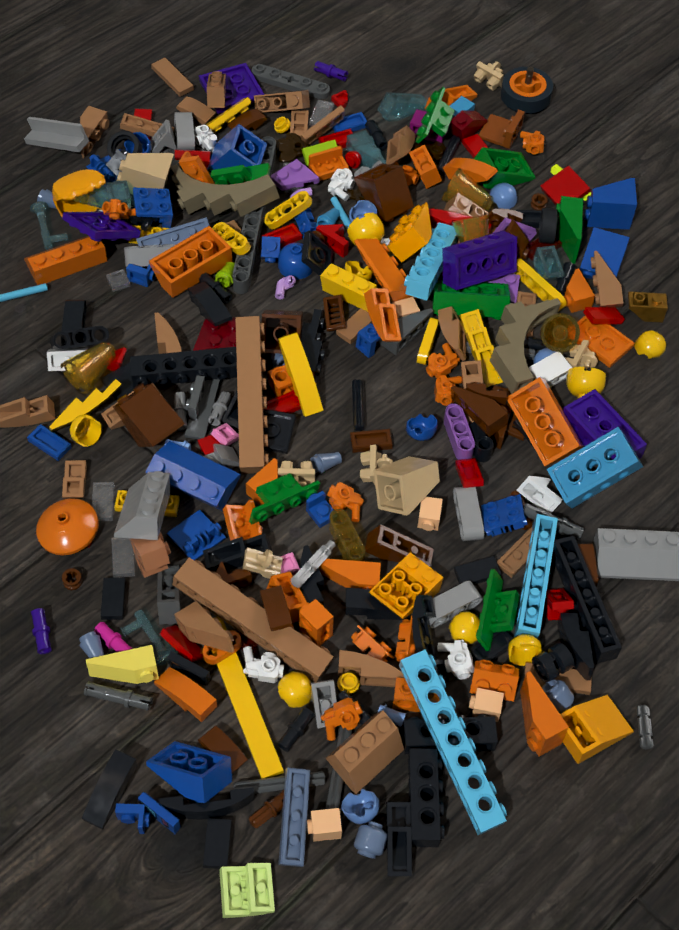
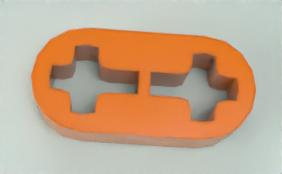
[203,630,241,665]

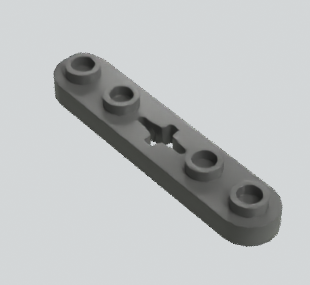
[251,64,330,99]

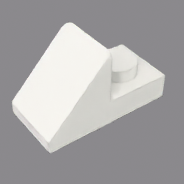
[517,476,563,514]

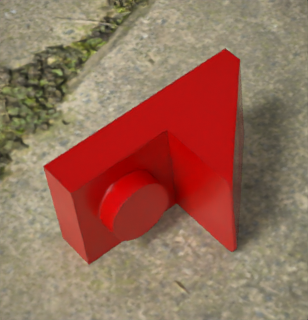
[316,224,349,258]
[544,588,574,620]

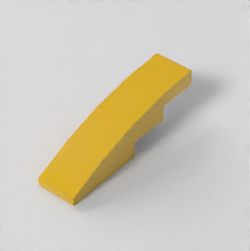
[459,309,503,388]
[278,332,323,417]
[49,379,121,432]

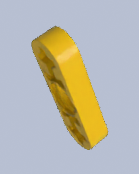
[263,191,312,229]
[212,222,251,255]
[416,317,439,365]

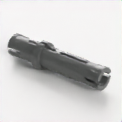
[523,503,584,540]
[84,681,153,711]

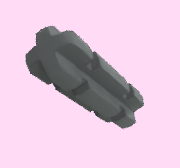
[636,705,654,750]

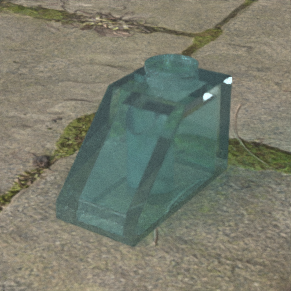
[533,246,565,279]

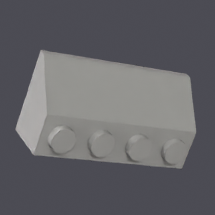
[114,471,170,540]
[593,528,679,581]

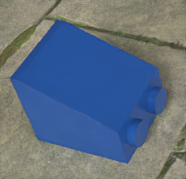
[207,124,267,172]
[584,178,637,230]
[580,227,630,279]

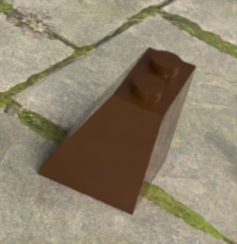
[354,163,414,222]
[261,310,303,354]
[113,383,185,447]

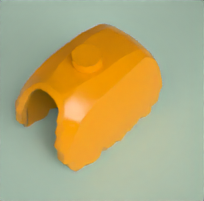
[52,169,108,217]

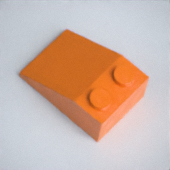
[520,671,569,757]

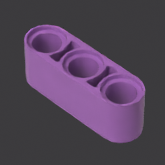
[444,404,475,460]

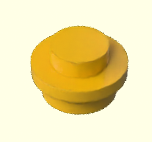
[274,117,291,133]
[337,672,360,695]

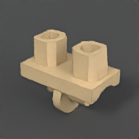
[474,61,504,91]
[565,340,598,369]
[360,444,393,485]
[278,461,315,487]
[243,547,283,579]

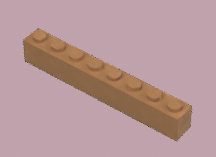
[236,316,269,474]
[172,557,334,683]

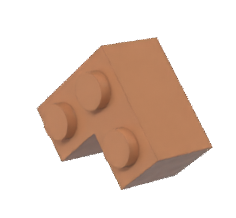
[129,532,171,578]

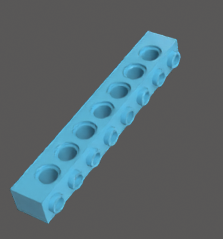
[399,649,507,835]

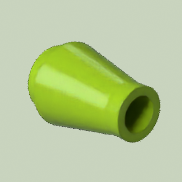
[215,262,235,288]

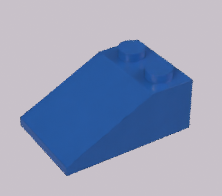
[146,741,232,803]

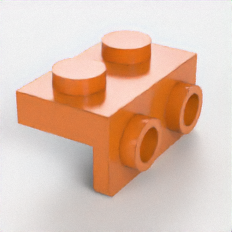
[309,146,349,181]
[178,151,215,184]
[223,500,262,541]
[470,660,519,702]

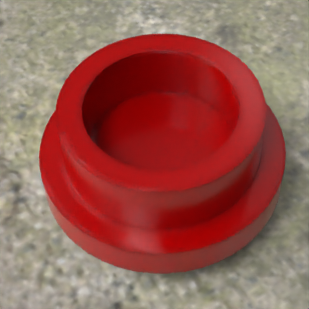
[345,151,362,169]

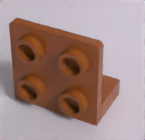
[479,109,525,149]

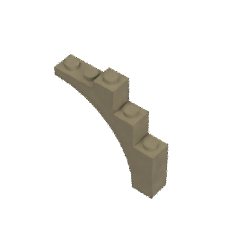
[171,164,280,217]
[490,298,561,394]

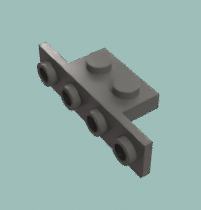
[185,375,220,439]

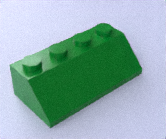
[432,280,510,320]

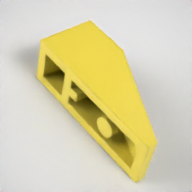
[86,645,159,684]

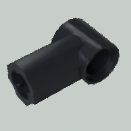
[469,422,493,462]

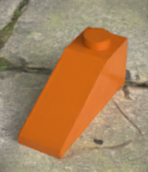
[318,559,381,590]

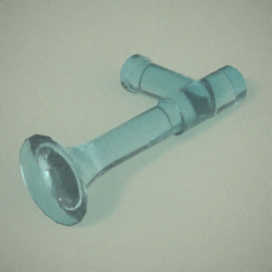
[30,201,68,250]
[120,610,176,665]

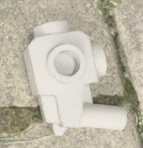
[194,125,217,152]
[328,168,355,201]
[437,639,474,679]
[243,646,284,683]

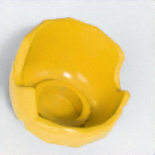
[344,261,373,281]
[634,330,666,359]
[69,414,102,447]
[448,612,480,645]
[508,634,542,666]
[278,671,311,708]

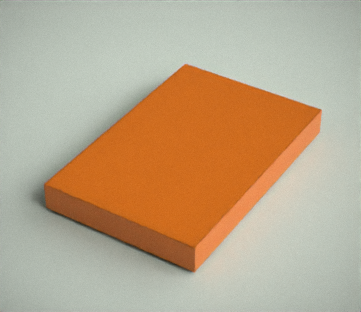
[566,316,635,368]

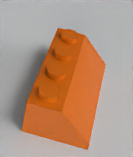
[149,226,232,298]
[24,236,107,285]
[354,239,417,302]
[507,377,584,467]

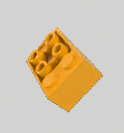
[387,202,432,263]
[369,552,444,619]
[560,695,634,764]

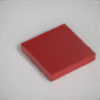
[540,165,591,205]

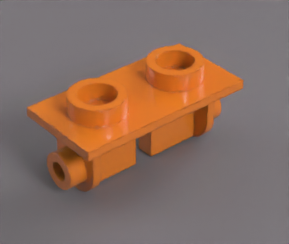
[395,616,417,662]
[351,625,394,663]

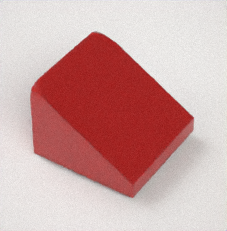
[104,347,127,371]

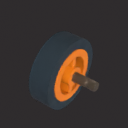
[501,67,553,113]

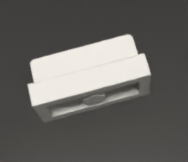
[47,347,89,371]
[529,351,572,387]

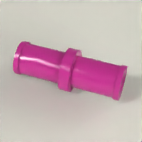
[94,622,133,652]

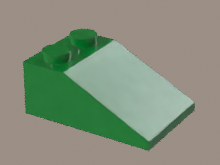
[474,147,536,189]
[555,196,583,264]

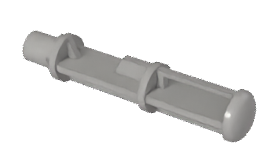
[290,540,336,588]

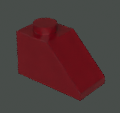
[450,110,488,142]

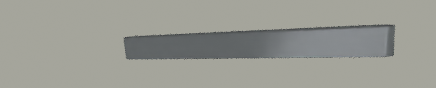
[232,136,276,294]

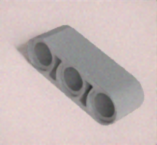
[174,112,195,150]
[124,244,177,267]
[453,487,484,541]
[429,580,483,628]

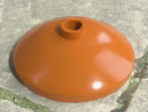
[36,499,99,555]

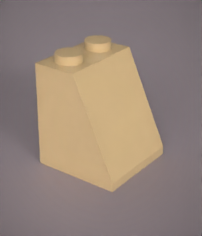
[117,153,174,195]
[373,456,440,516]

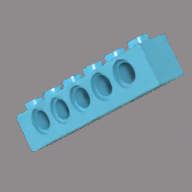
[404,222,460,300]
[514,514,558,638]

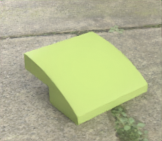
[219,863,275,918]

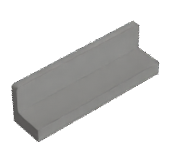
[24,117,89,152]

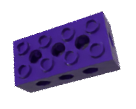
[442,231,517,290]
[563,389,647,460]

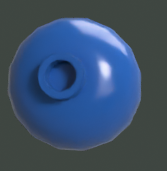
[278,242,313,280]

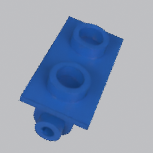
[294,208,317,239]

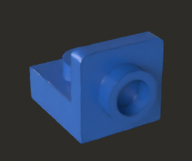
[261,236,281,263]
[126,263,156,287]
[356,323,381,358]
[306,491,337,528]
[115,803,150,834]

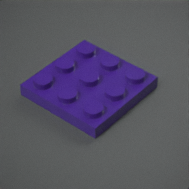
[199,63,264,114]
[62,211,141,241]

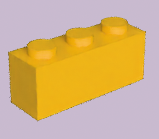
[320,263,377,312]

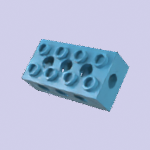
[547,427,644,508]

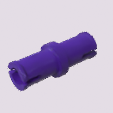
[314,61,348,82]
[31,608,52,654]

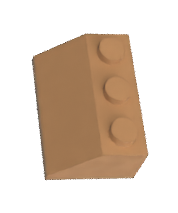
[326,710,404,794]

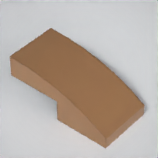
[176,96,216,125]
[290,110,309,138]
[62,460,87,498]

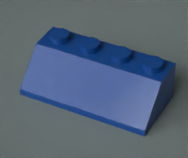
[145,441,241,511]

